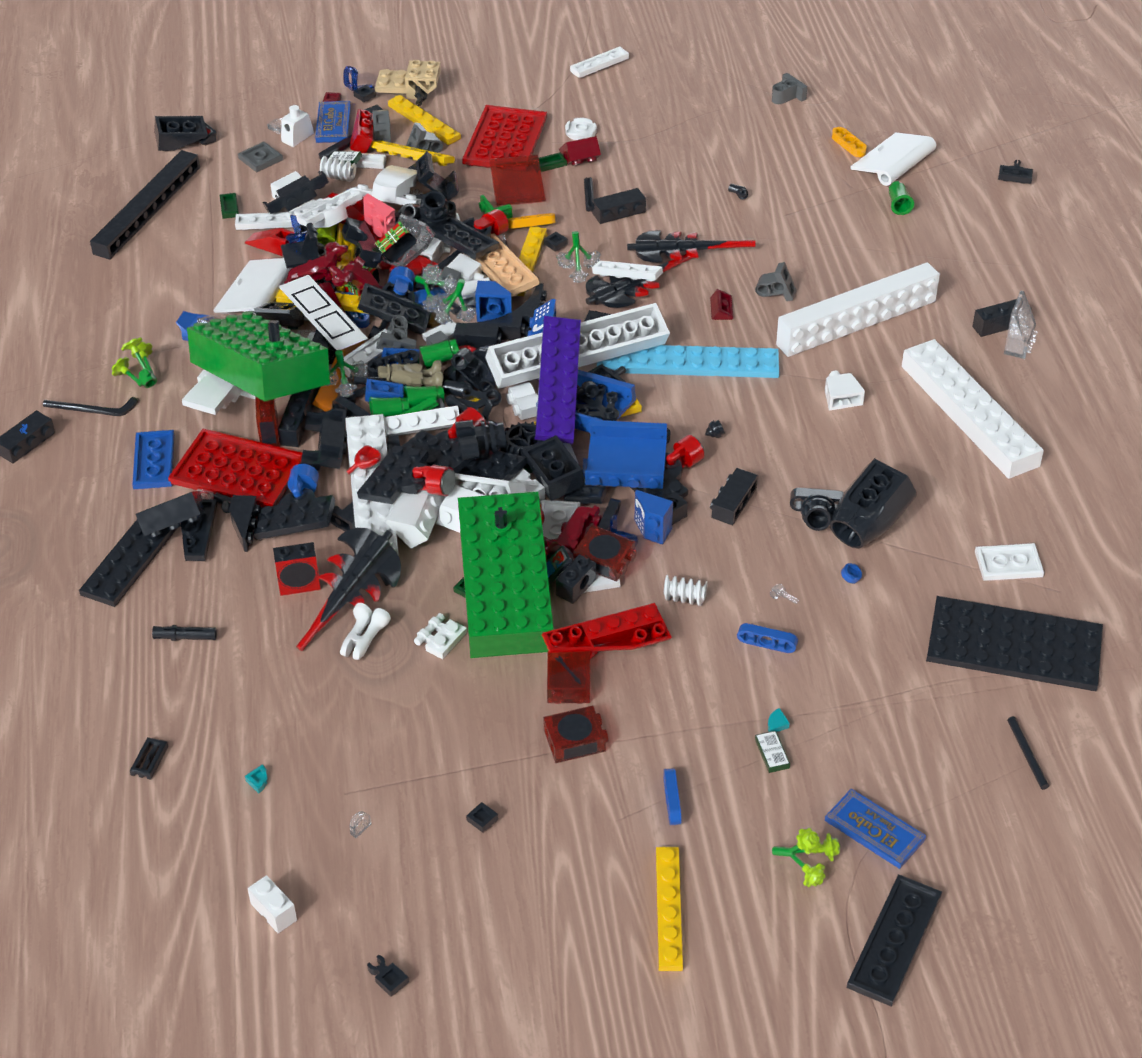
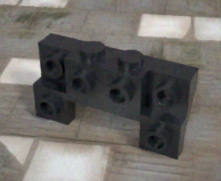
[262,171,329,214]
[301,408,347,471]

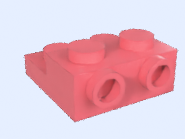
[363,193,395,237]

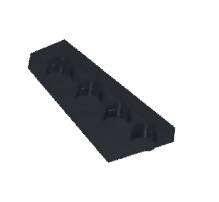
[181,499,217,561]

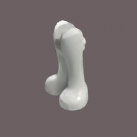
[340,603,391,660]

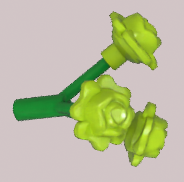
[772,828,840,887]

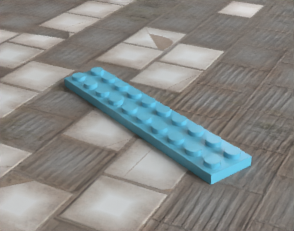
[597,345,779,378]

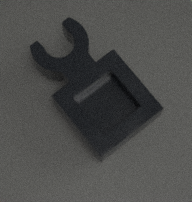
[367,955,409,997]

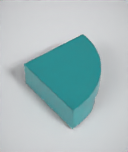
[768,708,790,732]
[245,764,268,794]

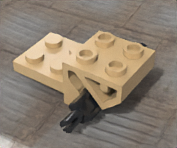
[375,60,441,106]

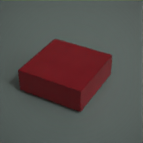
[323,92,341,102]

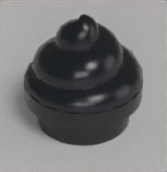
[705,420,725,438]

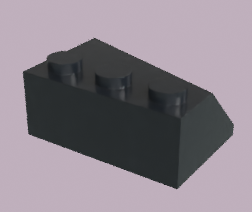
[136,491,206,538]

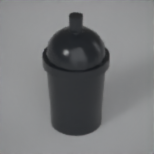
[443,380,477,399]

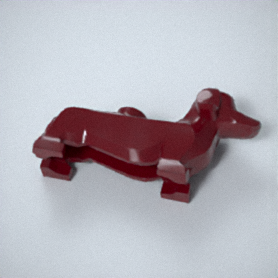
[284,242,348,284]
[328,256,383,295]
[543,505,602,559]

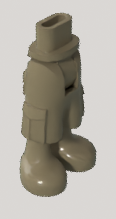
[378,360,443,387]

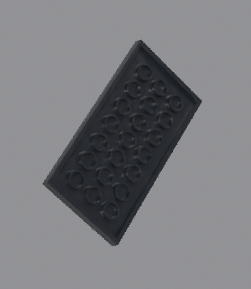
[926,596,1103,691]

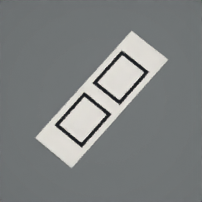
[278,275,368,350]

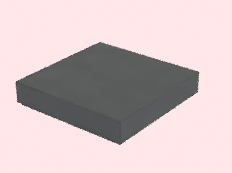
[238,141,283,173]

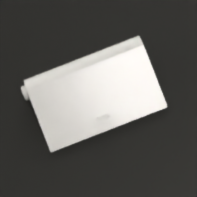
[850,133,936,186]
[213,258,292,315]

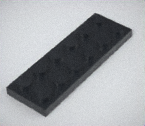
[79,519,177,607]
[846,874,942,1007]

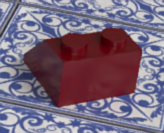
[559,136,601,166]

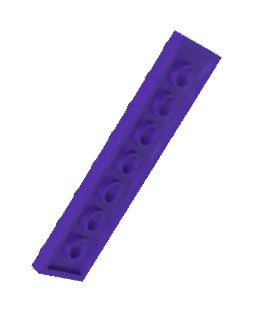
[535,316,581,444]

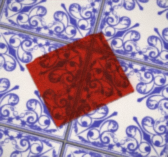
[489,155,546,206]

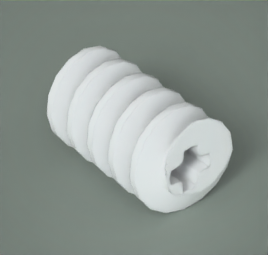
[320,156,356,182]
[664,575,708,606]

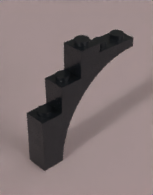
[453,283,547,349]

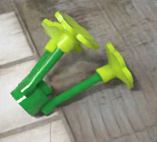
[112,337,157,388]

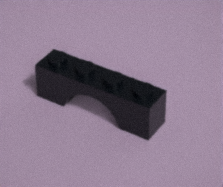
[341,217,382,268]

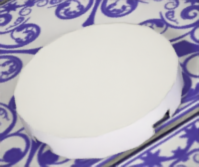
[565,118,597,140]

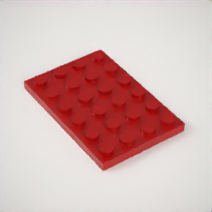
[462,105,547,172]
[168,428,302,507]

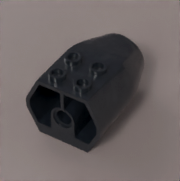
[830,458,917,549]

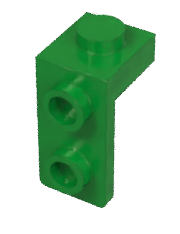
[479,195,513,219]

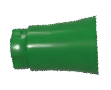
[889,181,914,215]
[419,339,459,369]
[404,386,444,409]
[369,397,409,417]

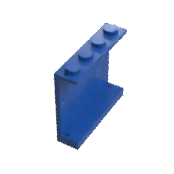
[536,370,636,433]
[585,420,667,489]

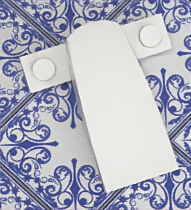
[352,165,421,205]
[286,188,362,228]
[182,370,259,415]

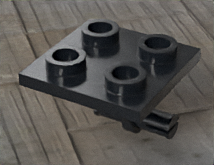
[280,223,320,268]

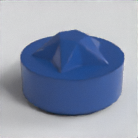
[841,563,862,584]

